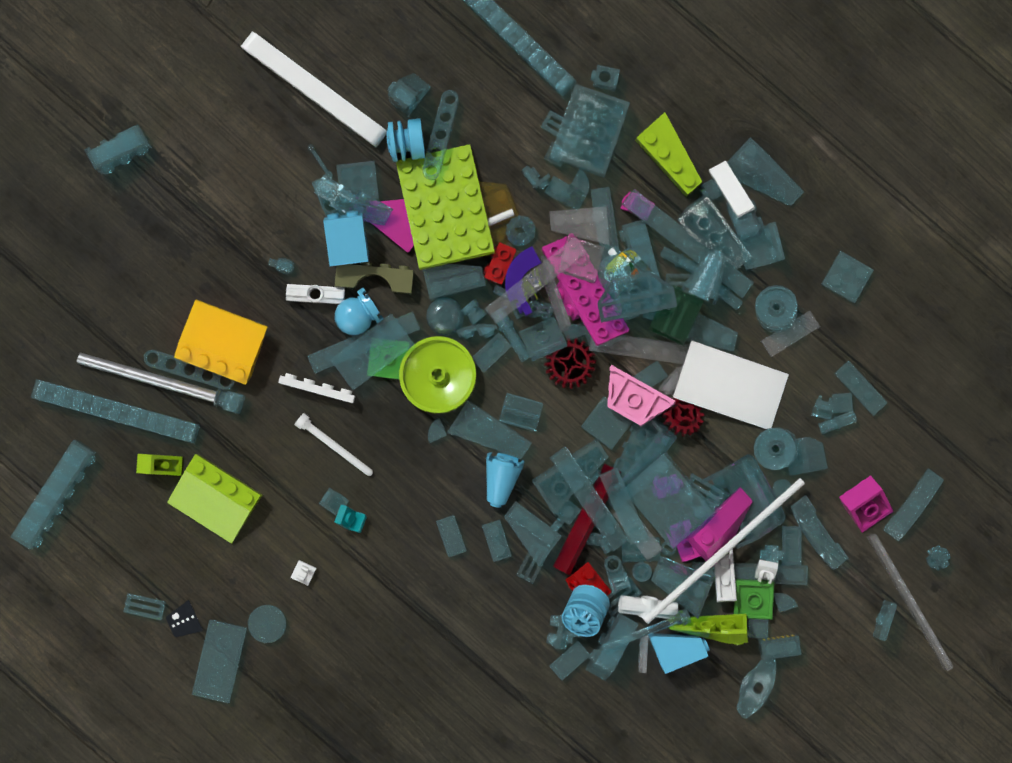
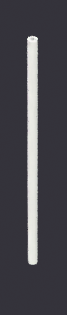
[643,478,805,624]

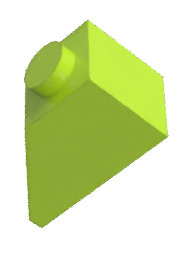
[136,454,183,476]

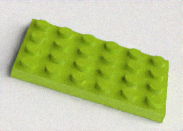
[396,144,495,270]

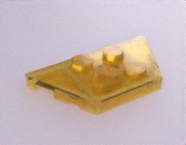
[479,182,520,247]

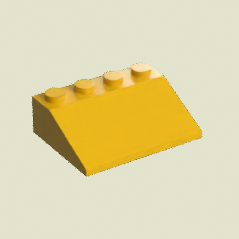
[174,300,268,385]

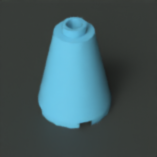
[486,452,524,508]

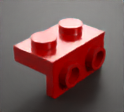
[484,242,517,285]
[565,562,611,596]

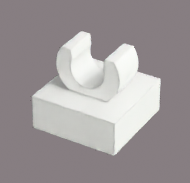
[291,560,316,586]
[755,560,778,584]

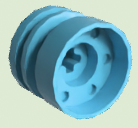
[386,118,425,162]
[562,585,610,637]

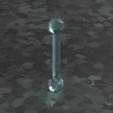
[308,144,333,179]

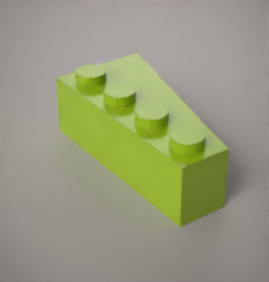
[635,112,702,197]

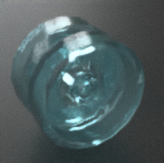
[755,285,798,333]
[754,427,800,470]

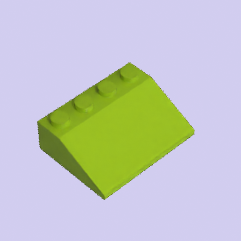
[167,454,263,544]

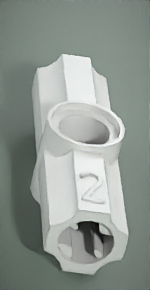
[286,284,345,304]
[618,595,678,619]

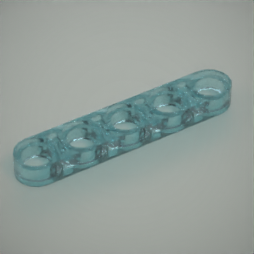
[422,90,459,180]
[144,350,235,390]

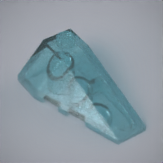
[727,137,804,206]

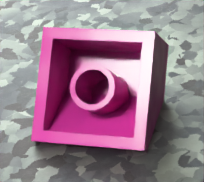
[839,476,893,533]

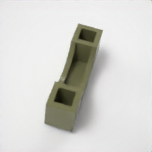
[335,262,414,294]

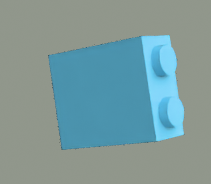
[323,211,369,266]
[648,633,710,674]

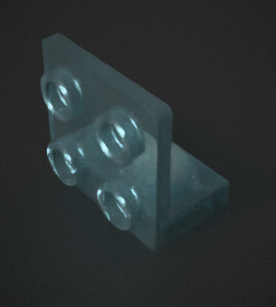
[736,222,785,270]

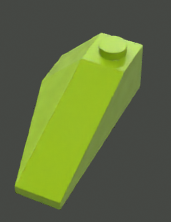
[669,614,748,645]

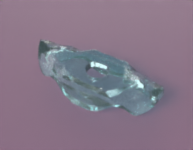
[737,658,777,719]

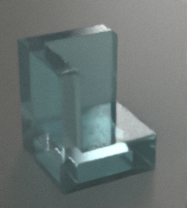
[319,488,349,516]

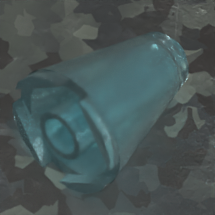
[681,249,726,305]

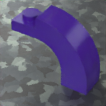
[505,246,541,316]

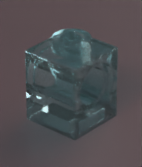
[590,65,620,91]

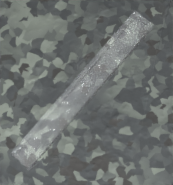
[867,533,954,671]

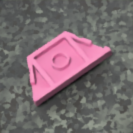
[607,365,676,426]

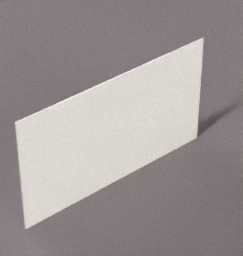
[673,341,789,431]

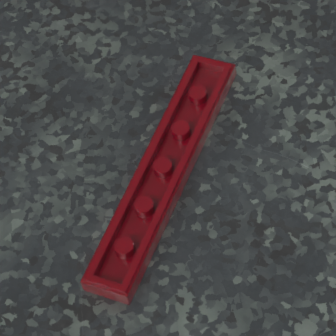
[553,464,621,575]

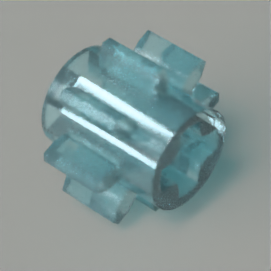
[760,545,783,565]
[926,545,951,571]

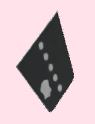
[166,600,203,637]

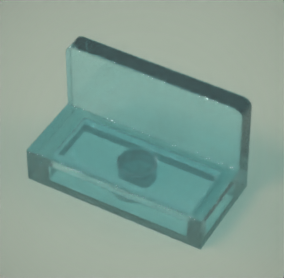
[499,393,543,432]

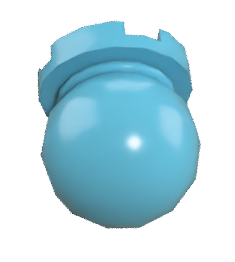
[335,288,384,335]

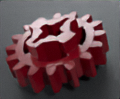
[662,398,704,437]

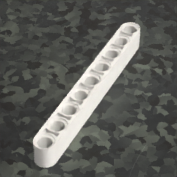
[241,31,387,148]

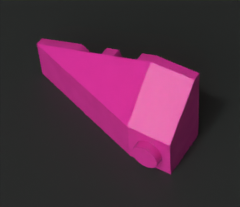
[686,487,753,567]

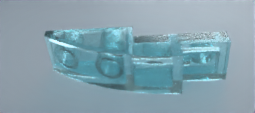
[314,175,393,225]

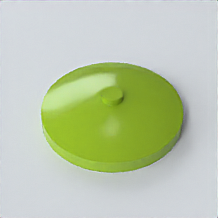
[399,336,476,414]

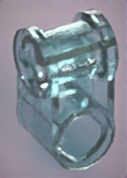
[604,555,632,595]

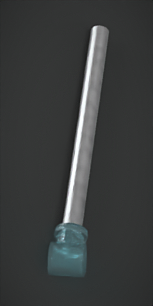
[77,353,246,414]

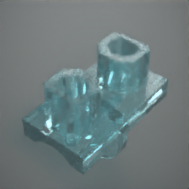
[546,614,579,650]

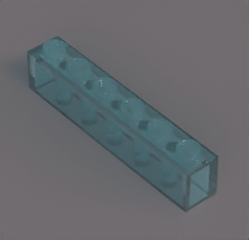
[11,440,96,549]

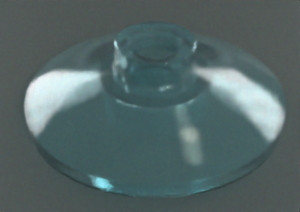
[598,255,631,293]

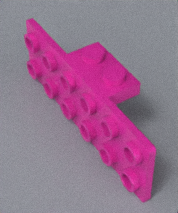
[541,234,629,346]

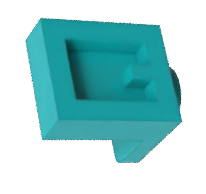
[334,505,367,533]

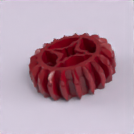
[544,337,596,389]

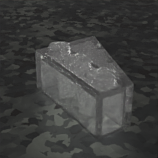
[549,206,612,246]

